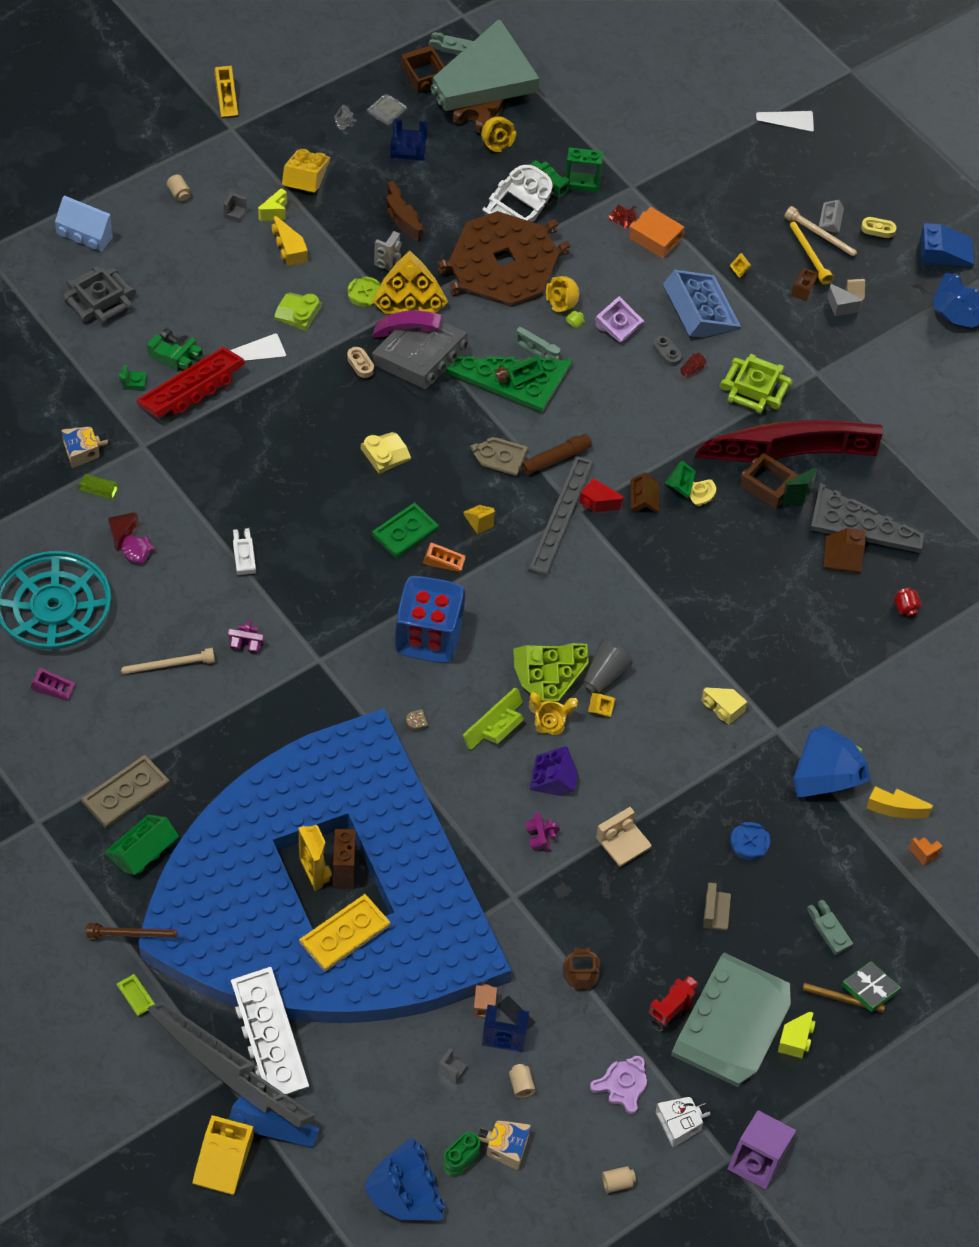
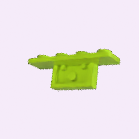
[463,688,524,750]

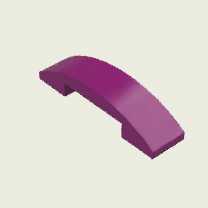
[372,311,443,338]

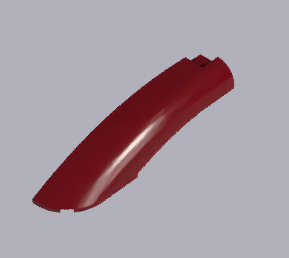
[695,420,883,463]

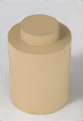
[167,175,191,202]
[509,1064,536,1099]
[602,1166,636,1193]

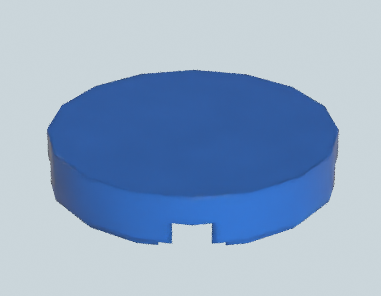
[730,822,770,860]

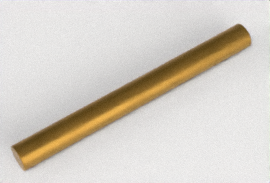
[802,983,885,1013]

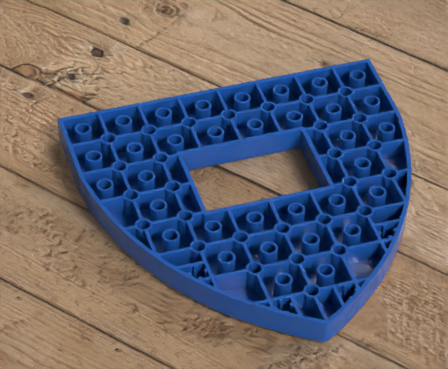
[139,709,512,1023]

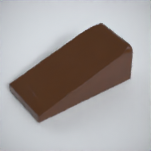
[791,268,819,300]

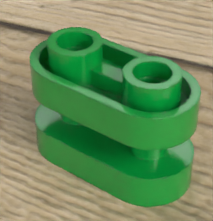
[443,1132,480,1177]

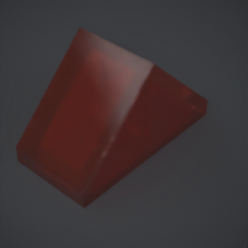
[108,512,138,551]

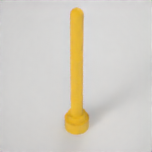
[790,222,834,285]

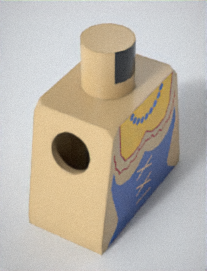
[62,427,108,468]
[478,1120,531,1170]

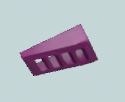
[30,668,76,700]

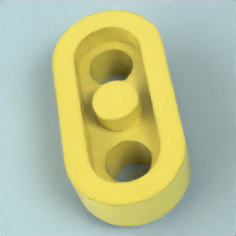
[861,217,896,238]

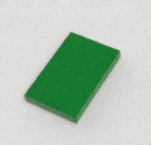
[372,502,439,559]

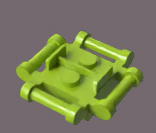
[719,354,793,414]

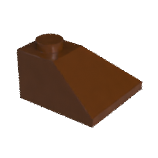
[823,528,866,574]

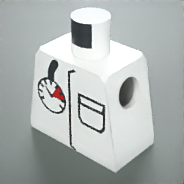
[656,1097,710,1147]

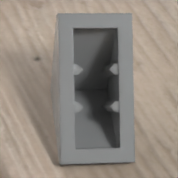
[827,284,863,316]

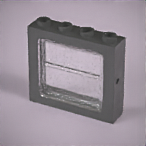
[372,310,469,389]

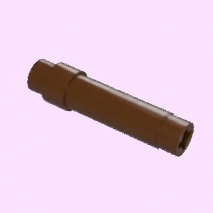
[521,434,592,476]

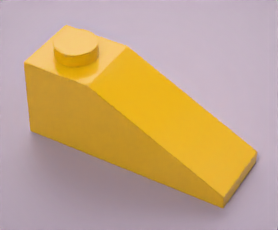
[214,66,238,118]

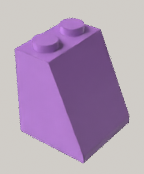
[728,1110,796,1189]

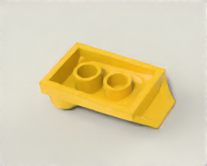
[299,825,332,891]

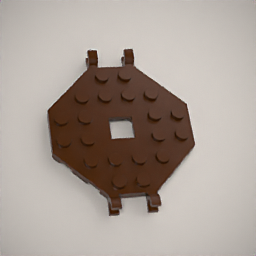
[438,211,571,307]

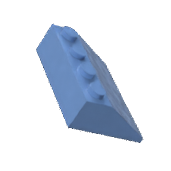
[663,270,741,338]

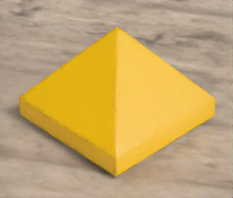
[730,253,751,278]

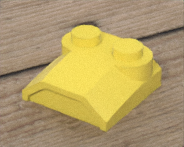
[361,432,411,474]

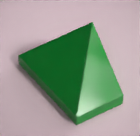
[507,356,545,386]
[665,461,696,498]

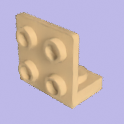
[596,807,651,867]

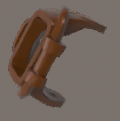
[563,947,600,991]

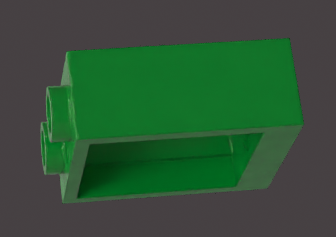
[566,147,603,192]

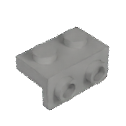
[374,231,401,271]

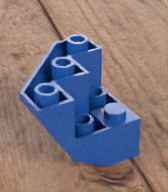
[933,273,979,328]
[793,725,871,797]
[365,1137,446,1220]

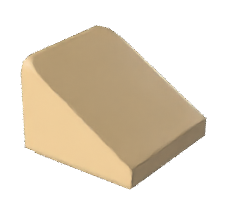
[845,279,865,300]

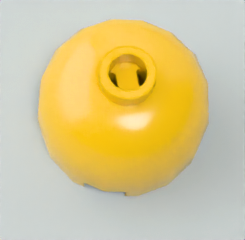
[481,116,516,152]
[546,276,579,312]

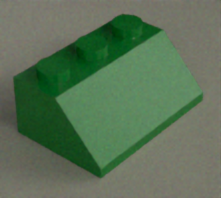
[104,814,179,875]

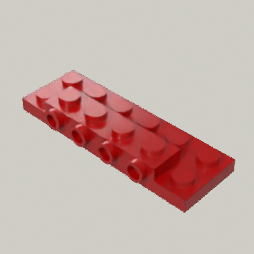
[136,347,245,418]

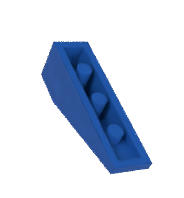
[229,1096,320,1147]

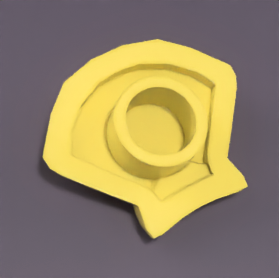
[689,479,716,506]

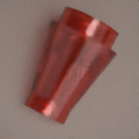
[679,352,707,377]

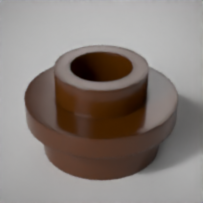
[495,365,509,383]

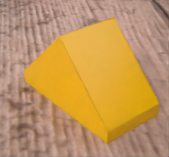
[463,505,495,534]

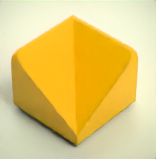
[588,693,615,717]

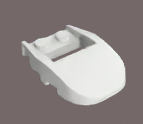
[482,165,552,222]

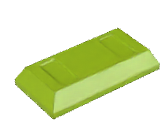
[116,974,155,1016]

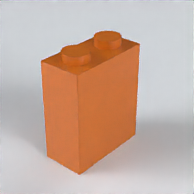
[629,207,685,258]

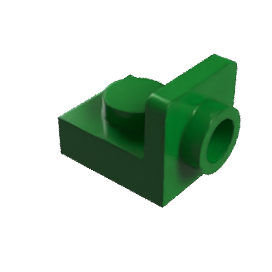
[119,365,147,391]

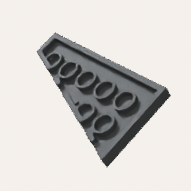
[810,483,924,553]

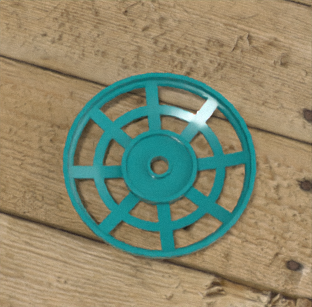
[0,551,111,650]

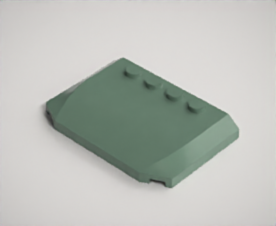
[671,953,791,1087]

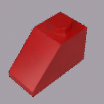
[579,478,624,512]

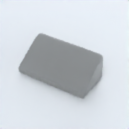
[819,200,844,233]

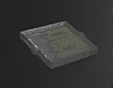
[367,94,407,125]

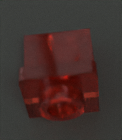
[609,204,638,228]

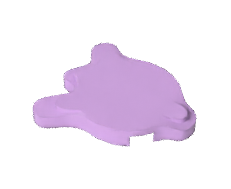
[590,1056,647,1115]

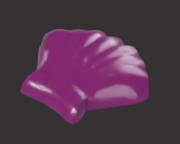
[122,535,156,564]

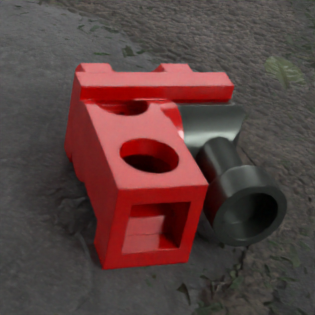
[649,976,698,1032]

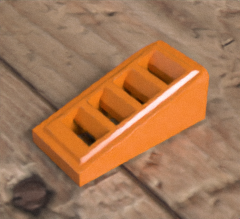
[423,543,466,572]

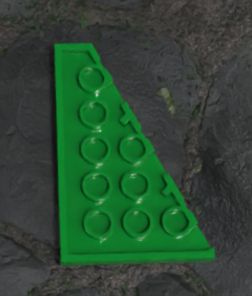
[445,356,573,412]

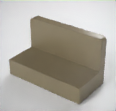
[703,883,731,931]

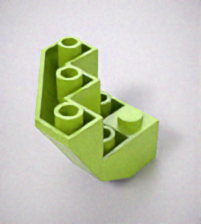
[513,643,588,701]

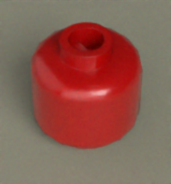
[894,588,922,617]

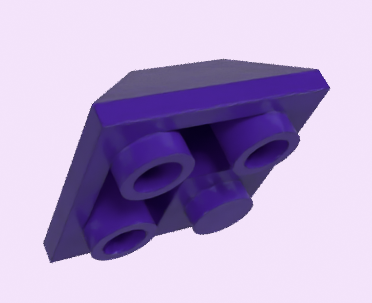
[529,746,578,796]

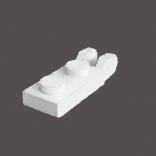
[233,528,256,575]

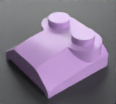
[594,296,644,343]

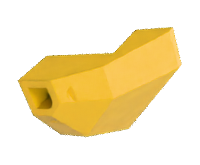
[373,251,448,314]

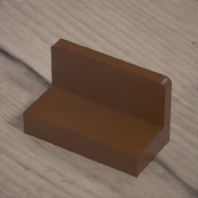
[630,472,659,512]

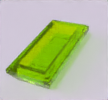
[77,474,119,499]

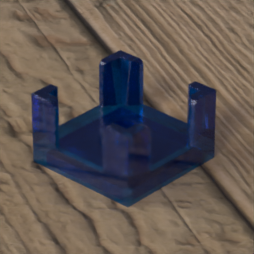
[390,119,428,161]
[482,1005,529,1052]

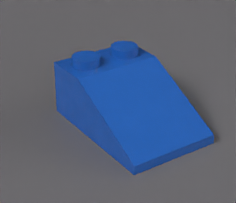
[920,223,974,266]

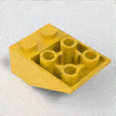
[282,149,330,192]
[192,1115,254,1195]

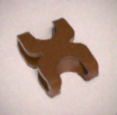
[453,99,504,134]

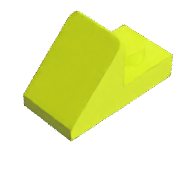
[258,188,287,221]

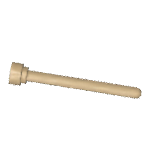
[784,206,857,256]
[121,648,215,674]

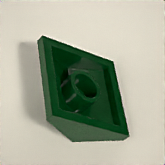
[781,467,818,507]

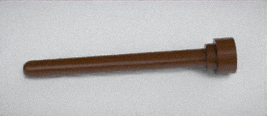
[86,923,178,940]

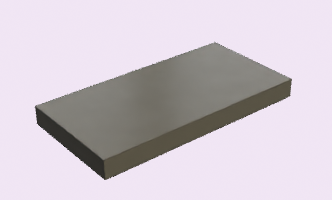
[81,755,170,829]

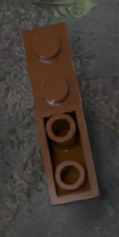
[386,181,424,242]

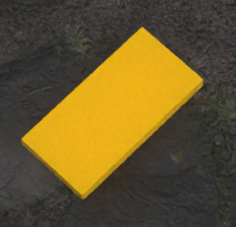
[299,894,391,972]

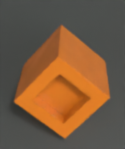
[909,837,942,866]

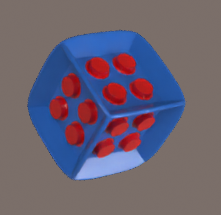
[394,576,465,663]

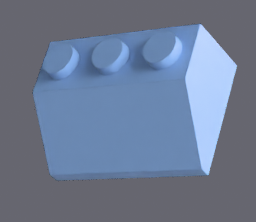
[55,196,113,252]

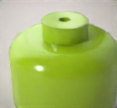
[566,311,585,328]

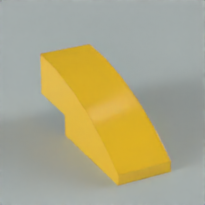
[866,786,933,819]

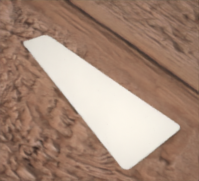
[756,111,814,131]
[230,334,286,361]

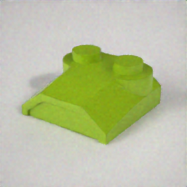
[274,292,322,331]

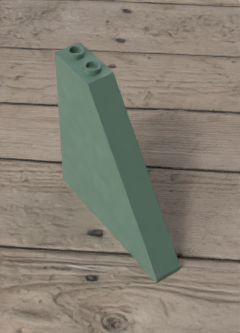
[431,20,540,111]

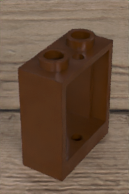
[401,45,445,93]
[740,453,799,509]
[333,829,356,889]

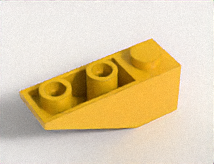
[271,216,308,266]

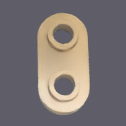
[347,347,374,378]

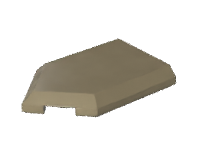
[470,437,528,476]

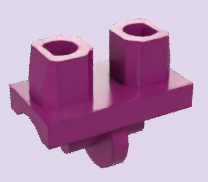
[228,620,265,653]
[525,812,560,853]

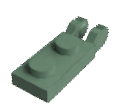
[429,32,473,55]
[514,327,561,360]
[807,900,853,955]

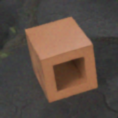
[473,984,497,1019]

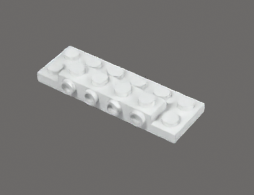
[231,967,310,1095]

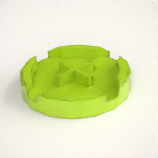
[347,277,381,307]

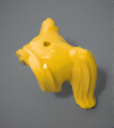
[529,692,578,735]

